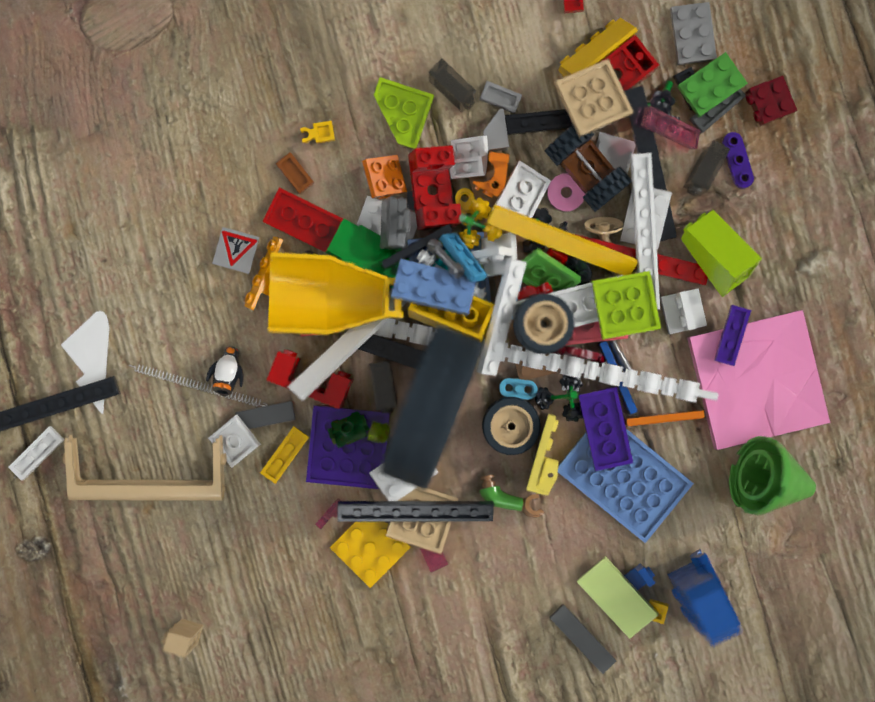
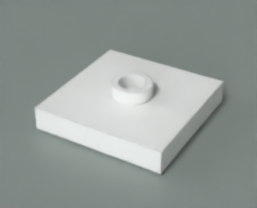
[208,415,261,468]

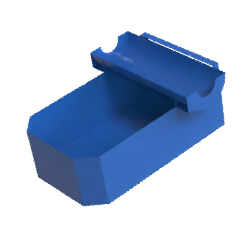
[667,549,741,647]

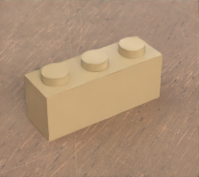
[162,619,204,658]

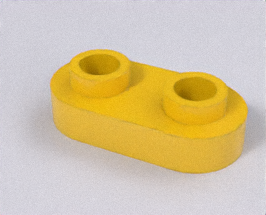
[455,188,478,226]

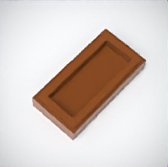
[275,152,314,194]

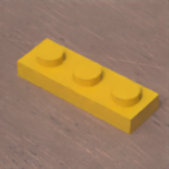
[260,426,310,484]

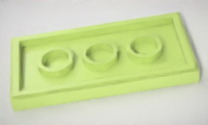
[577,556,659,639]

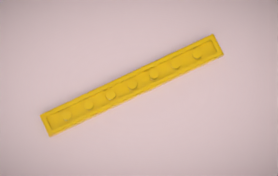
[487,204,638,276]

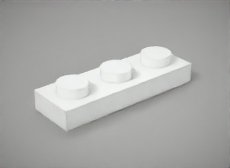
[8,426,64,481]

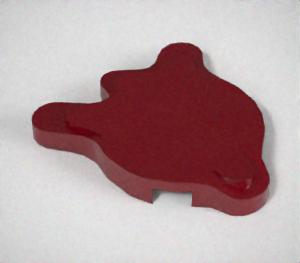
[552,346,606,363]

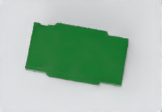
[325,218,409,289]

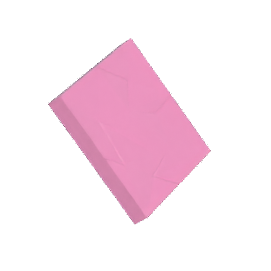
[687,310,830,450]

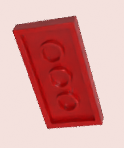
[262,187,343,252]

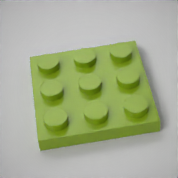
[591,271,661,340]

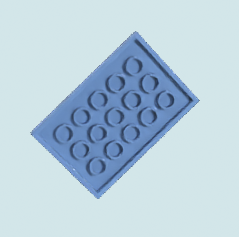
[558,429,694,543]

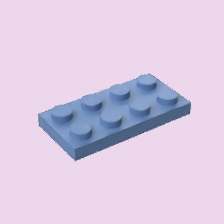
[391,259,476,316]

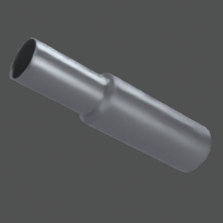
[609,341,632,372]

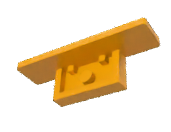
[244,236,283,310]

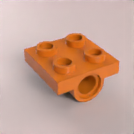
[362,155,407,199]

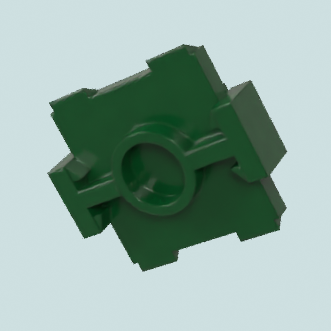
[328,411,370,448]

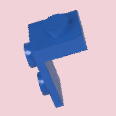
[624,563,656,590]

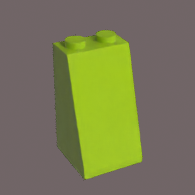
[681,210,762,297]

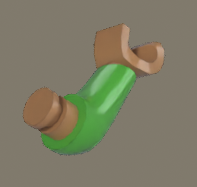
[479,475,545,518]

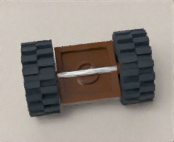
[545,125,632,212]

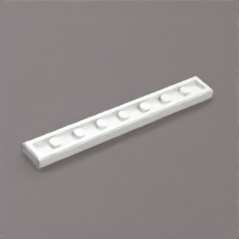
[630,153,660,309]
[288,289,407,401]

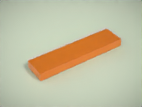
[624,410,704,426]

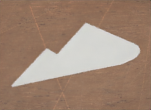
[61,311,109,414]

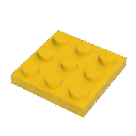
[330,522,411,588]

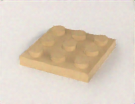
[554,59,633,137]
[386,488,458,555]

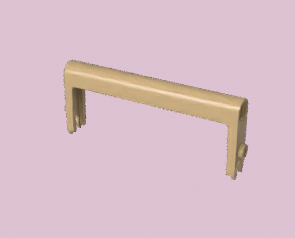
[63,435,227,501]

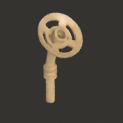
[585,217,635,274]

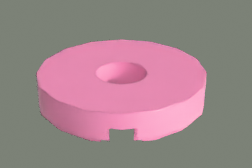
[547,173,585,212]

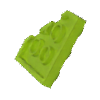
[374,77,434,150]

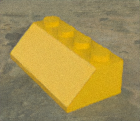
[558,18,638,78]
[408,296,495,343]

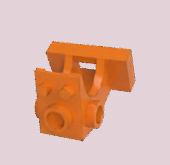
[473,152,509,198]

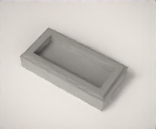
[480,81,522,114]

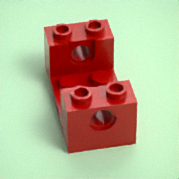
[601,35,659,91]
[408,145,463,230]
[267,349,354,409]

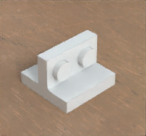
[471,233,517,277]
[660,288,707,334]

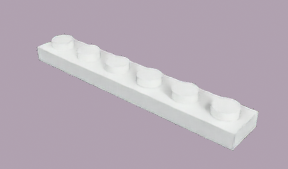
[477,258,527,376]

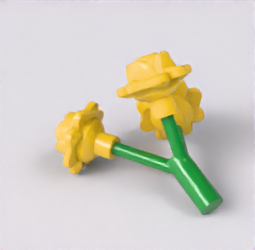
[459,197,503,249]

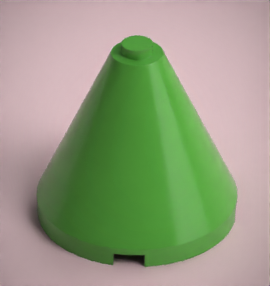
[729,436,816,515]

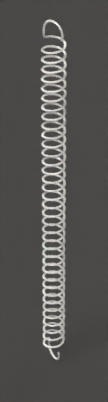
[129,364,268,407]

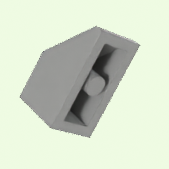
[483,109,509,153]

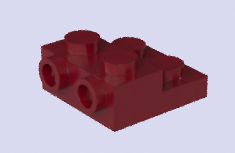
[746,75,798,127]

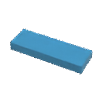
[439,233,488,282]

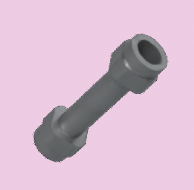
[427,239,464,278]

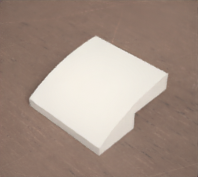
[450,136,488,179]

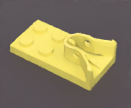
[526,413,559,495]

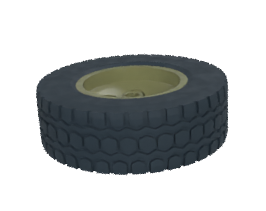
[380,326,483,490]

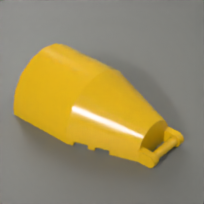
[268,253,404,335]

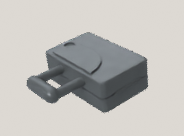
[380,196,411,250]

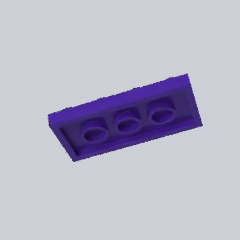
[578,387,633,471]

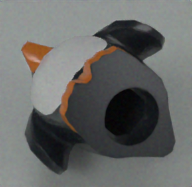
[206,346,244,396]

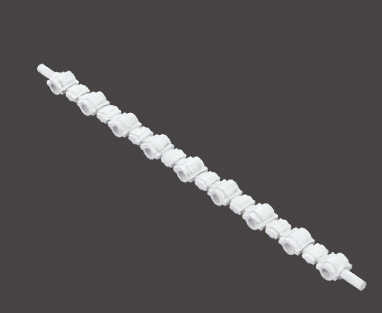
[374,319,718,402]

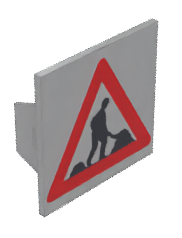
[212,227,260,274]

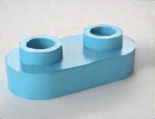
[499,378,538,400]

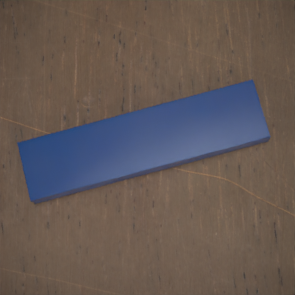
[598,341,638,414]

